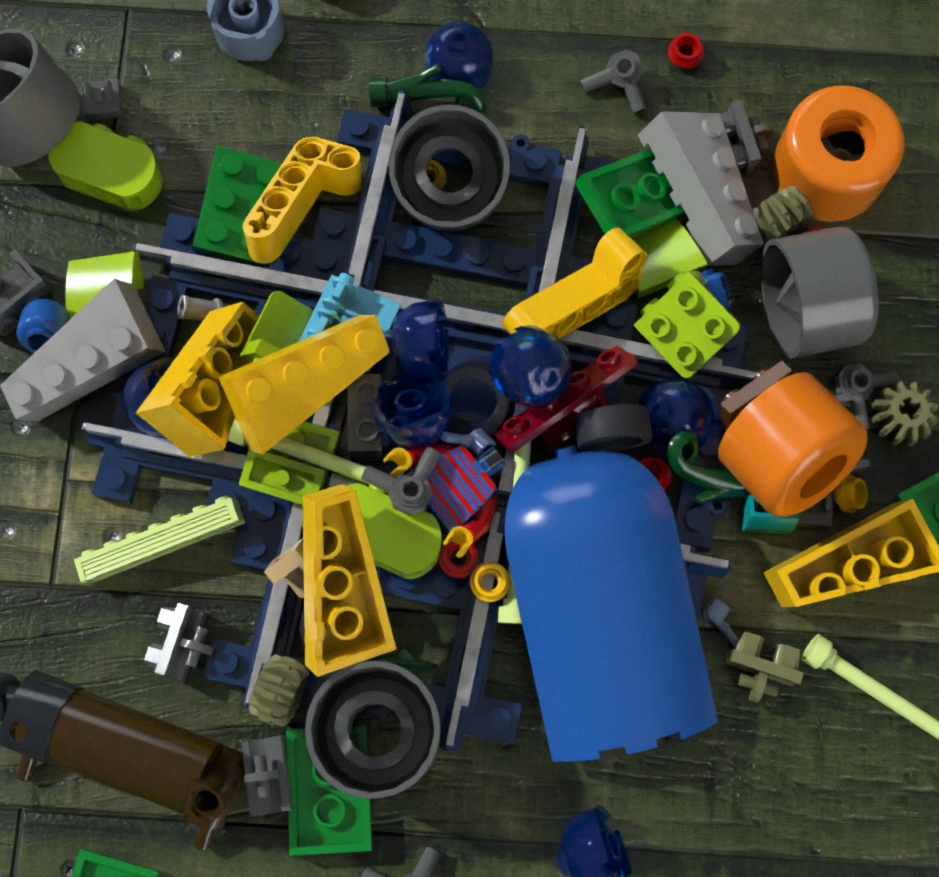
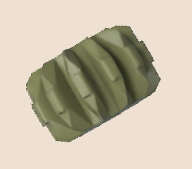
[752,186,814,244]
[871,381,939,446]
[249,654,309,727]

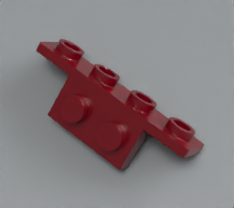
[494,346,638,453]

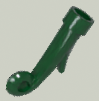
[369,64,487,115]
[667,431,751,503]

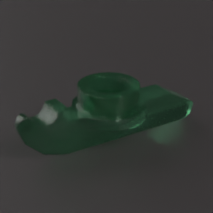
[362,649,439,672]

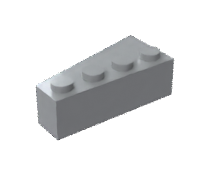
[638,111,764,266]
[0,278,166,421]

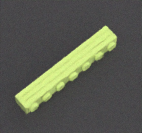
[74,496,246,584]

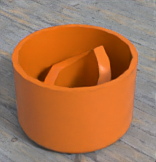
[771,85,905,222]
[718,372,868,517]

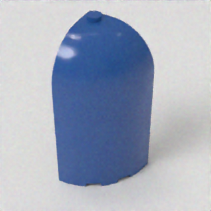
[505,445,718,762]

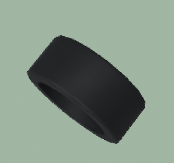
[435,362,510,435]
[574,404,653,451]

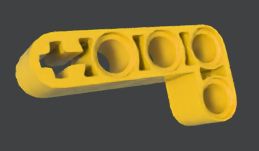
[243,137,363,264]
[502,227,647,354]

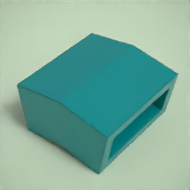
[741,495,799,535]

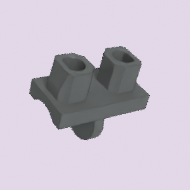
[720,100,774,176]
[144,603,214,682]
[241,735,293,817]

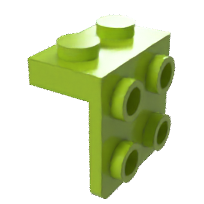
[634,271,740,378]
[240,291,314,363]

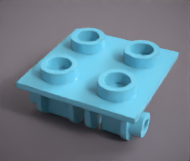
[299,273,401,372]

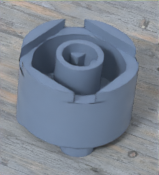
[207,0,285,61]

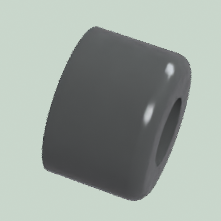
[0,29,80,167]
[389,105,510,232]
[761,227,879,359]
[305,661,441,799]

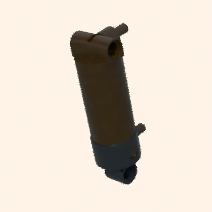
[0,670,245,851]

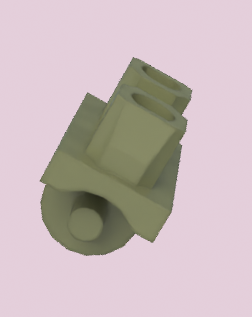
[724,632,804,703]

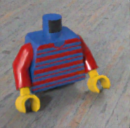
[383,444,506,558]

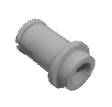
[177,295,228,322]

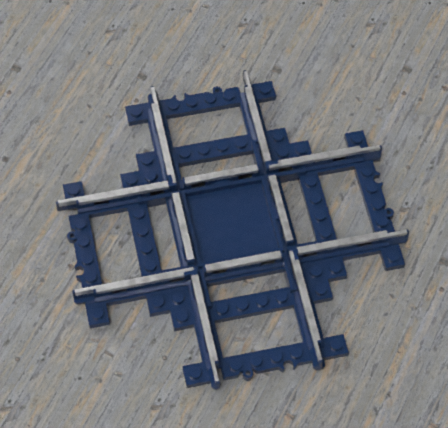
[81,91,758,752]

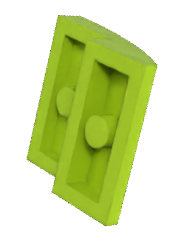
[631,219,708,298]
[66,251,144,319]
[239,421,342,505]

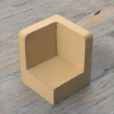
[264,538,304,598]

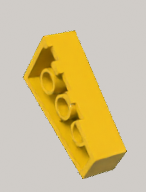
[136,302,259,457]
[219,315,390,455]
[303,484,396,677]
[763,499,939,607]

